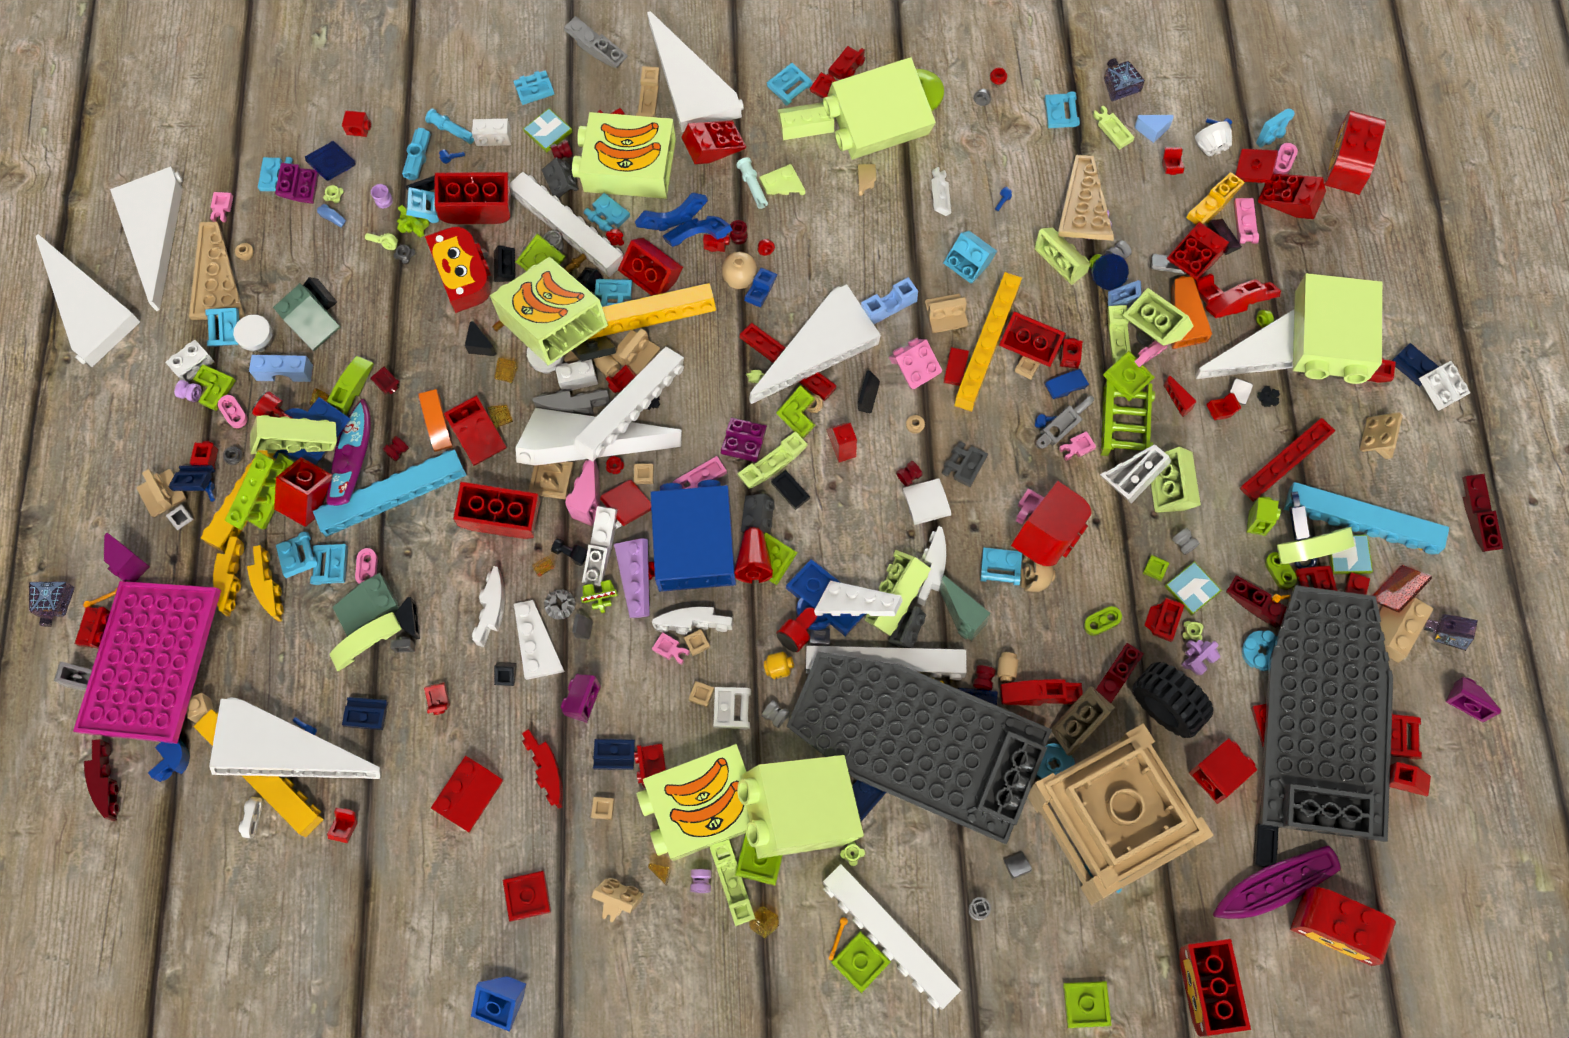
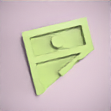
[759,164,805,195]

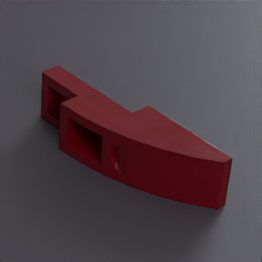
[1462,474,1504,552]
[1226,575,1286,628]
[1096,643,1144,703]
[84,739,119,821]

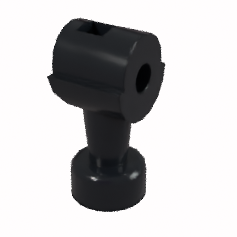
[551,538,588,566]

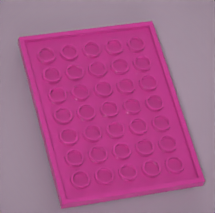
[73,581,221,744]

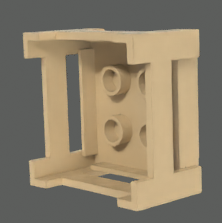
[1028,723,1214,906]

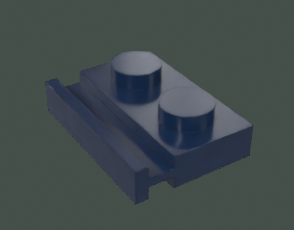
[1392,343,1439,387]
[168,465,215,491]
[342,697,388,730]
[593,739,636,770]
[852,780,886,822]

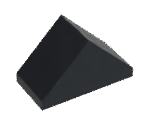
[465,320,497,356]
[395,597,420,640]

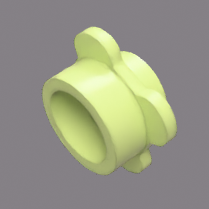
[323,185,344,203]
[746,370,765,383]
[1182,621,1204,642]
[840,841,865,866]

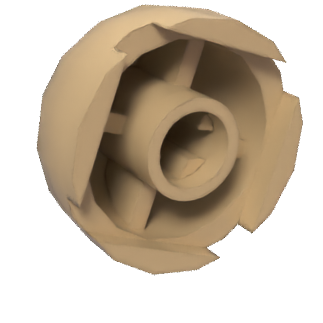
[722,251,758,289]
[1020,556,1055,592]

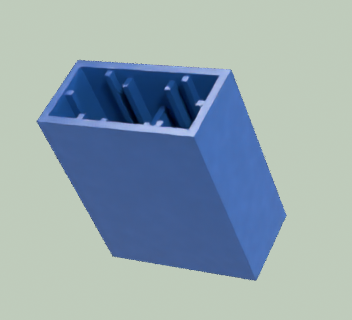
[651,480,736,592]

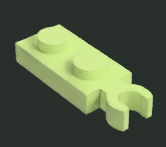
[1093,106,1134,150]

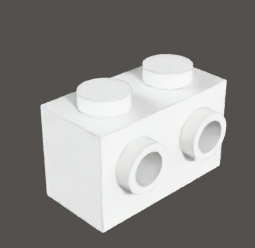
[472,118,512,146]
[165,340,214,382]
[555,359,598,391]

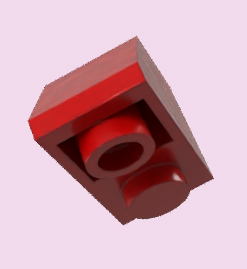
[1390,762,1431,797]

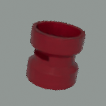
[550,140,573,160]
[730,220,748,245]
[382,436,409,462]
[896,461,923,487]
[973,665,996,691]

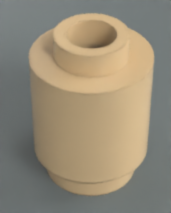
[593,355,620,377]
[997,652,1019,683]

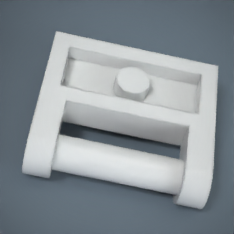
[713,687,751,730]

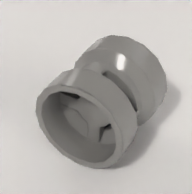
[544,230,564,252]
[1106,240,1132,265]
[1172,528,1200,555]
[762,700,789,728]
[968,897,991,921]

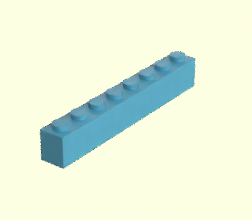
[313,449,467,537]
[1284,482,1449,555]

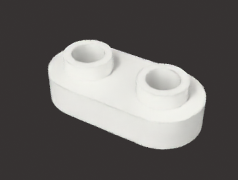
[239,797,263,838]

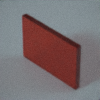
[1372,565,1432,613]

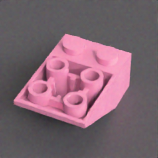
[565,460,600,526]

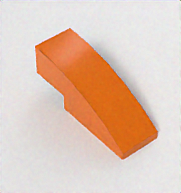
[418,389,453,452]

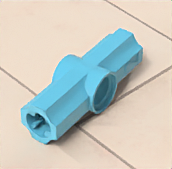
[402,128,431,181]

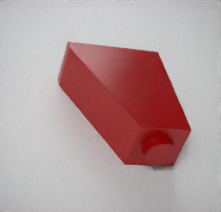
[826,423,857,463]

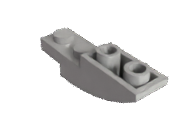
[564,16,628,68]
[533,390,610,415]

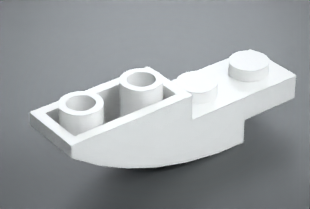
[582,506,617,586]
[917,526,946,606]
[472,566,505,647]
[652,607,733,635]

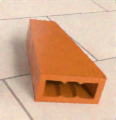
[1171,276,1212,349]

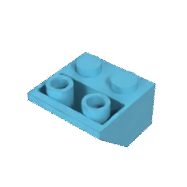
[943,231,997,284]

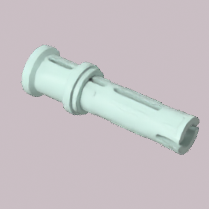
[736,157,768,209]

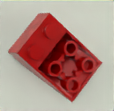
[681,120,746,164]
[1258,174,1326,219]
[1167,222,1229,280]
[443,395,507,466]

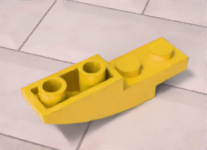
[1186,172,1245,225]
[213,536,244,617]
[247,545,284,622]

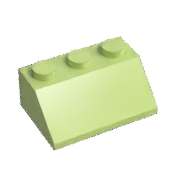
[777,102,834,140]
[1035,228,1090,285]
[1122,288,1194,346]
[1151,447,1201,512]

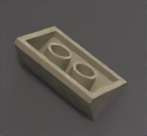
[1051,686,1115,756]

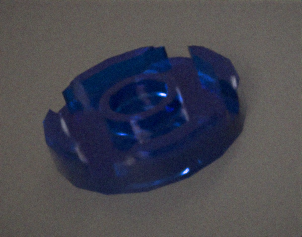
[1091,253,1129,290]

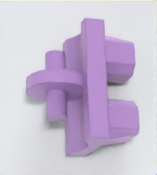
[1181,639,1221,675]

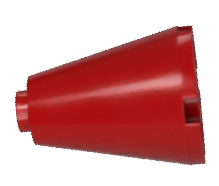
[734,527,773,583]

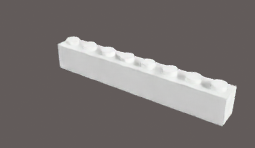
[510,172,623,277]
[574,347,684,462]
[806,646,966,680]
[823,864,961,1010]

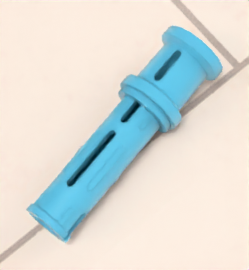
[425,108,474,144]

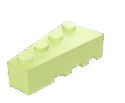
[250,415,337,454]
[865,550,931,636]

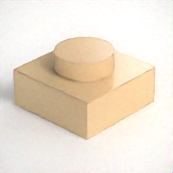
[1015,356,1040,380]
[634,464,654,484]
[684,629,710,656]
[688,681,715,708]
[591,797,615,820]

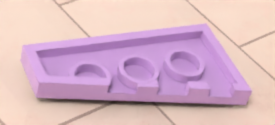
[614,538,650,618]

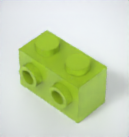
[1246,497,1281,536]

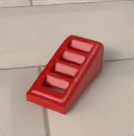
[1163,376,1197,417]

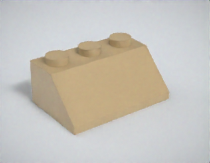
[1379,593,1434,663]

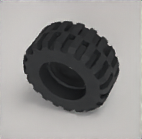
[1132,662,1214,738]

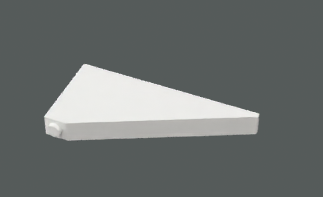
[647,11,744,132]
[110,166,183,311]
[35,234,140,367]
[749,284,881,404]
[1195,310,1294,379]
[516,408,682,465]
[209,697,381,779]

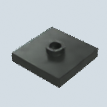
[571,336,616,362]

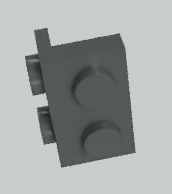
[541,157,579,199]
[741,494,775,534]
[888,606,926,648]

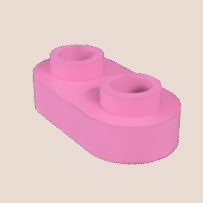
[1274,143,1298,174]
[218,395,248,429]
[355,548,378,584]

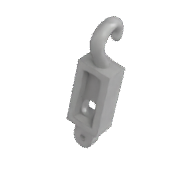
[1036,395,1094,449]

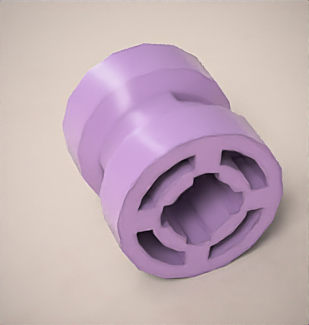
[371,184,393,208]
[174,380,202,402]
[690,869,712,893]

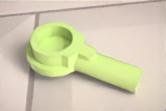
[365,233,398,250]

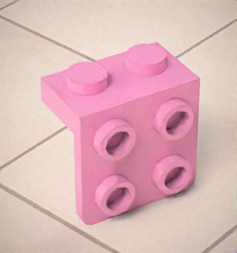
[889,338,942,389]

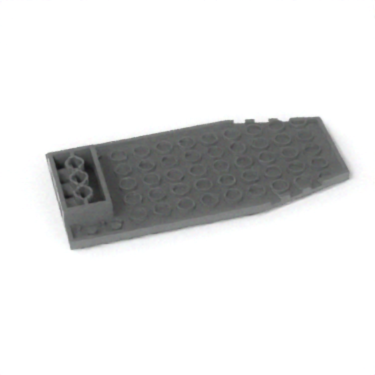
[1260,585,1393,842]
[786,652,1052,845]

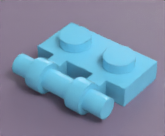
[513,70,555,105]
[258,157,293,191]
[584,193,630,232]
[595,279,633,307]

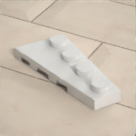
[814,581,903,616]
[514,600,565,680]

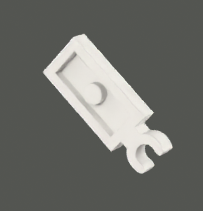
[931,167,951,216]

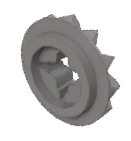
[544,589,575,619]

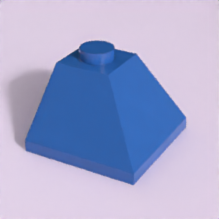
[471,976,526,1032]

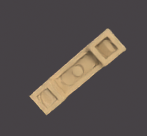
[636,66,660,117]

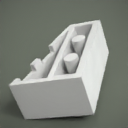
[1100,445,1171,503]

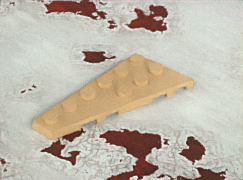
[1058,155,1114,241]
[189,222,245,320]

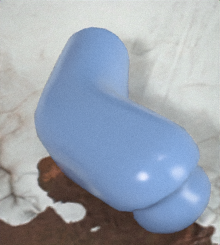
[317,204,346,228]

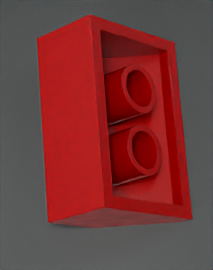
[618,238,683,296]
[999,311,1066,367]
[431,755,504,833]

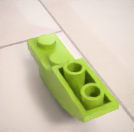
[327,356,374,415]

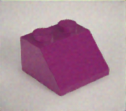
[104,533,150,582]
[561,674,601,723]

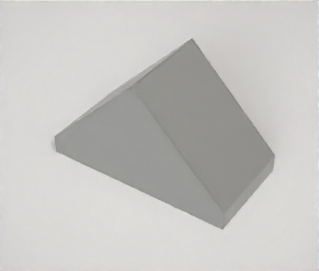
[54,662,92,690]

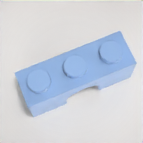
[861,277,918,324]
[249,355,313,382]

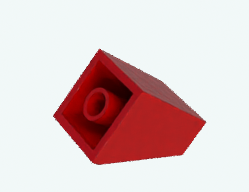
[274,457,332,527]
[1189,738,1258,804]

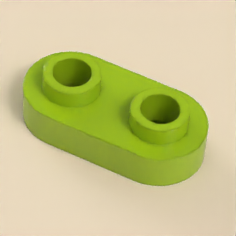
[1265,552,1297,590]
[1084,606,1122,636]

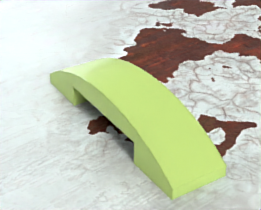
[1108,305,1131,365]
[737,431,808,489]
[1277,527,1355,564]
[329,612,402,671]
[709,839,755,926]

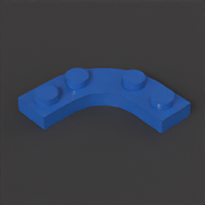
[635,193,708,231]
[663,216,733,247]

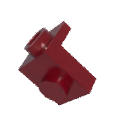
[370,366,400,395]

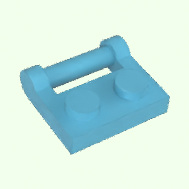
[767,63,813,106]
[1044,92,1080,128]
[1256,109,1295,148]
[406,187,439,223]
[205,308,239,347]
[276,532,317,578]
[310,544,348,585]
[980,547,1022,586]

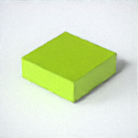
[1143,555,1169,581]

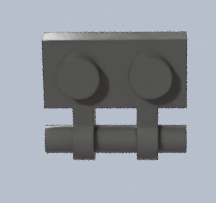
[942,441,988,488]

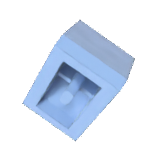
[1135,115,1174,143]
[1108,280,1141,310]

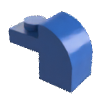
[148,738,190,782]

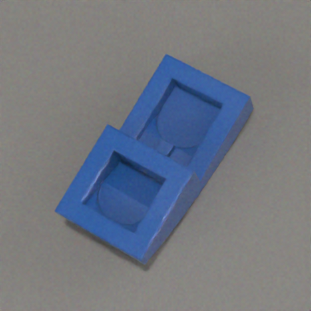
[744,268,777,308]
[1045,369,1089,399]

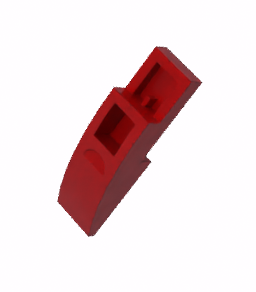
[1205,279,1281,318]
[1000,679,1083,706]
[522,729,563,808]

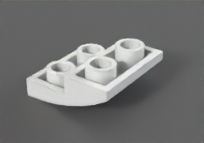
[1419,361,1470,411]
[903,478,951,525]

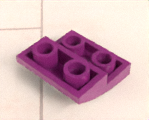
[275,163,319,204]
[721,418,767,462]

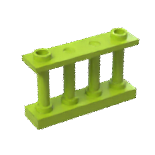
[1101,380,1155,456]
[225,452,295,530]

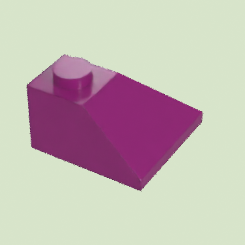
[1446,677,1501,722]

